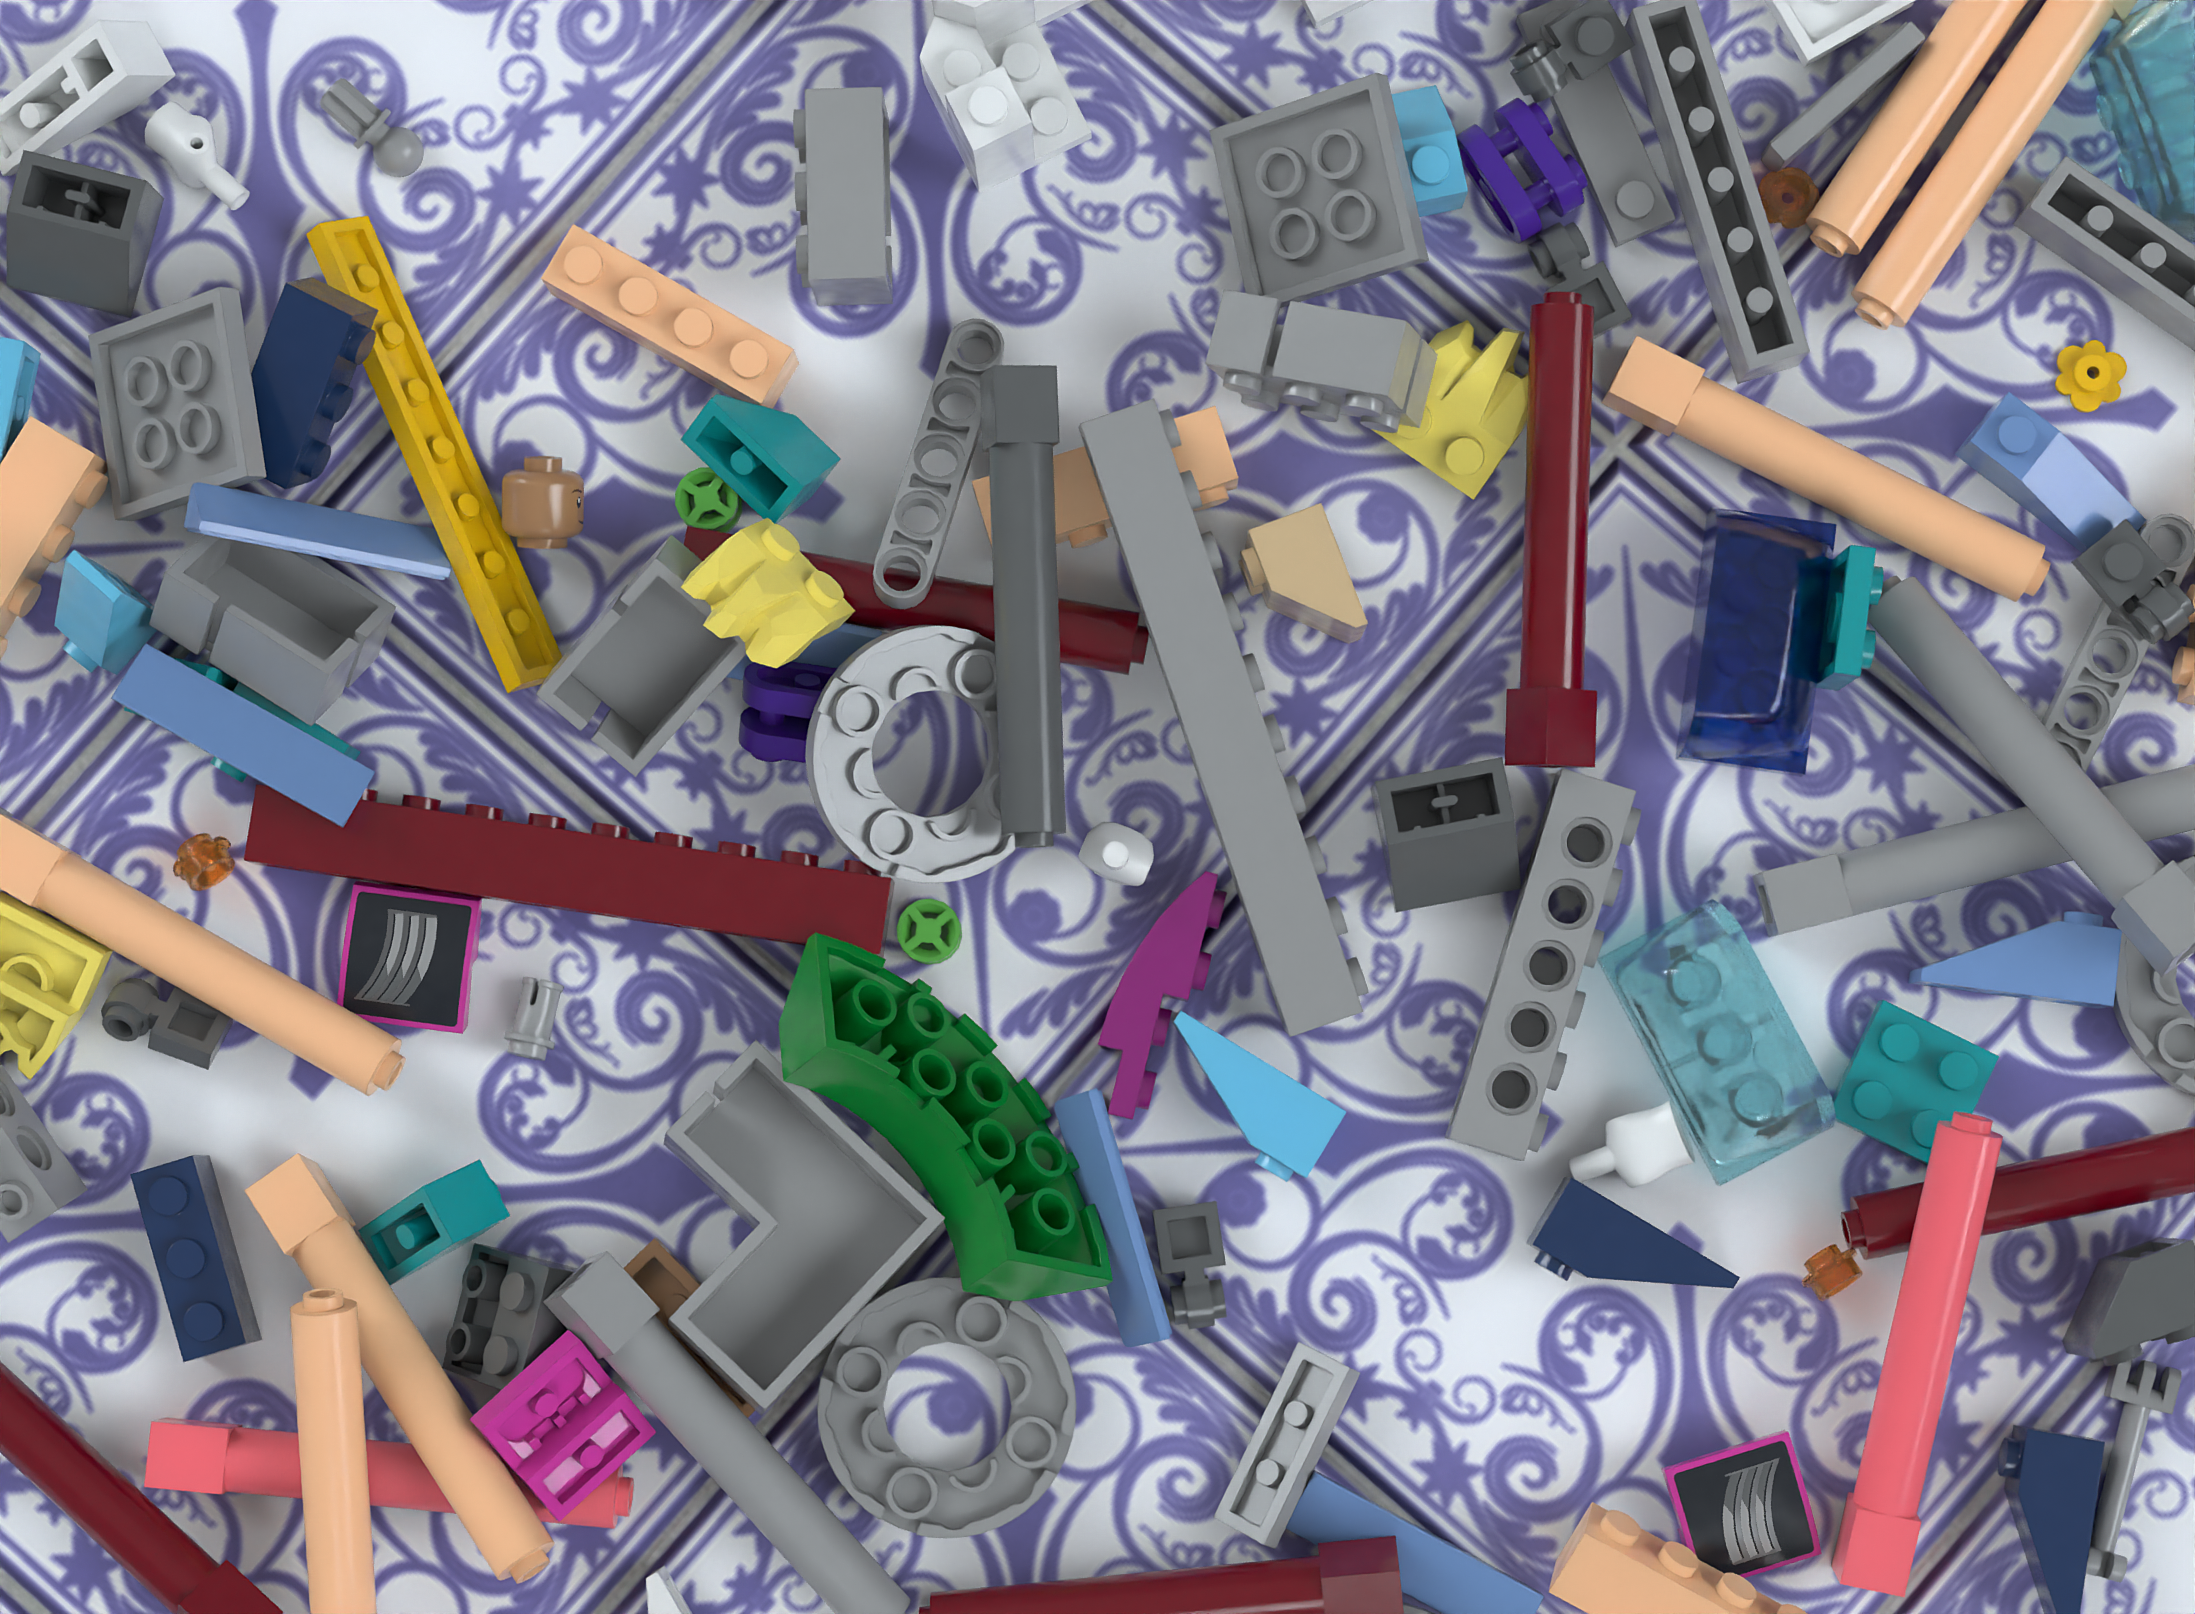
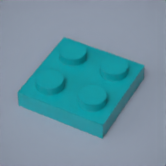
[1813,545,1884,691]
[1824,1000,1999,1166]

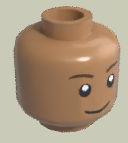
[502,456,584,549]

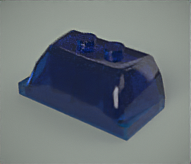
[1675,507,1837,777]

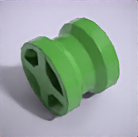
[675,467,742,533]
[897,899,962,965]

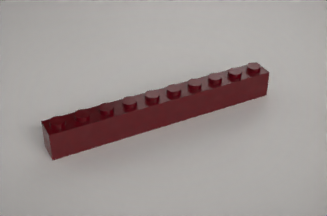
[244,784,895,958]

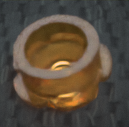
[1758,167,1820,229]
[173,833,235,891]
[1801,1244,1863,1301]

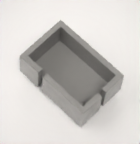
[793,87,893,306]
[1205,290,1438,433]
[149,535,396,726]
[536,535,746,777]

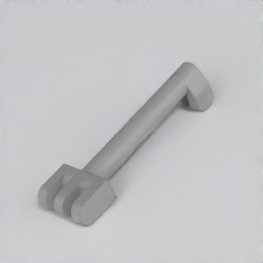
[2086,1360,2182,1583]

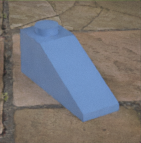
[1955,392,2146,553]
[1908,911,2122,1009]

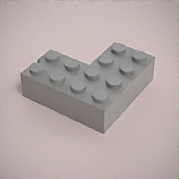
[663,1040,945,1416]

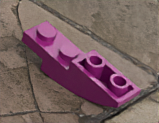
[1098,871,1227,1120]

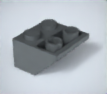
[6,150,164,318]
[1370,757,1521,913]
[2062,1237,2195,1366]
[442,1243,578,1390]

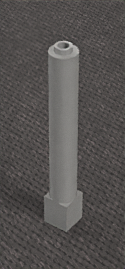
[1868,576,2195,977]
[1752,764,2195,937]
[543,1251,911,1614]

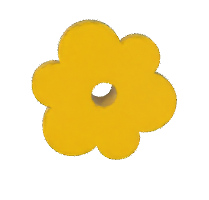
[2055,340,2127,413]

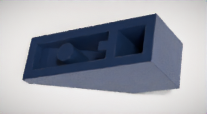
[1526,1177,1740,1289]
[1998,1425,2105,1614]

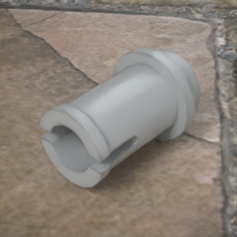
[504,977,564,1061]

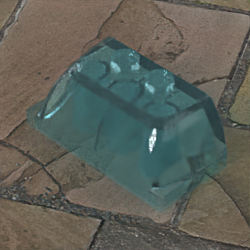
[2089,0,2195,243]
[1597,899,1836,1186]

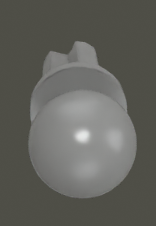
[319,78,424,177]

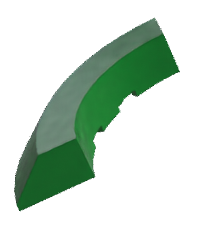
[778,932,1113,1301]

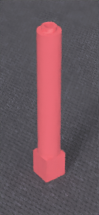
[1831,1111,2003,1597]
[144,1418,634,1529]

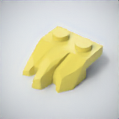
[1371,320,1528,500]
[681,518,855,669]
[0,891,113,1080]

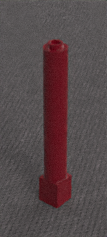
[1505,292,1597,768]
[684,526,1149,675]
[1841,1126,2195,1260]
[0,1361,283,1614]
[919,1536,1404,1614]

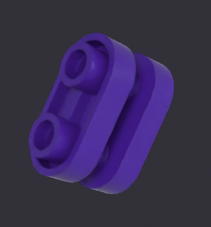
[1456,98,1588,244]
[738,661,838,763]

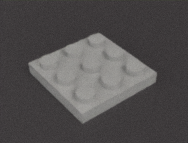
[1209,73,1429,308]
[88,287,266,521]

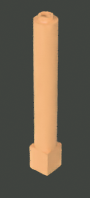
[1806,0,2028,258]
[1851,0,2138,330]
[1601,336,2051,602]
[0,814,406,1096]
[244,1153,555,1584]
[290,1288,377,1614]

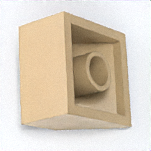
[1238,503,1368,644]

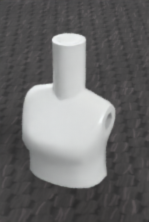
[145,101,250,210]
[1078,822,1154,886]
[1569,1100,1695,1188]

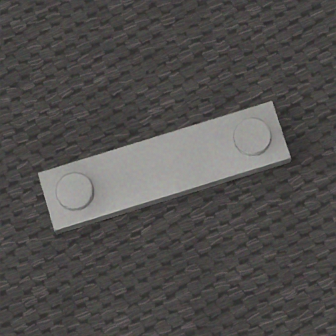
[1516,0,1676,247]

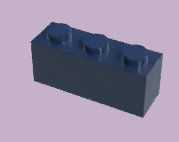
[251,277,378,489]
[130,1155,262,1362]

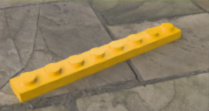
[306,215,562,693]

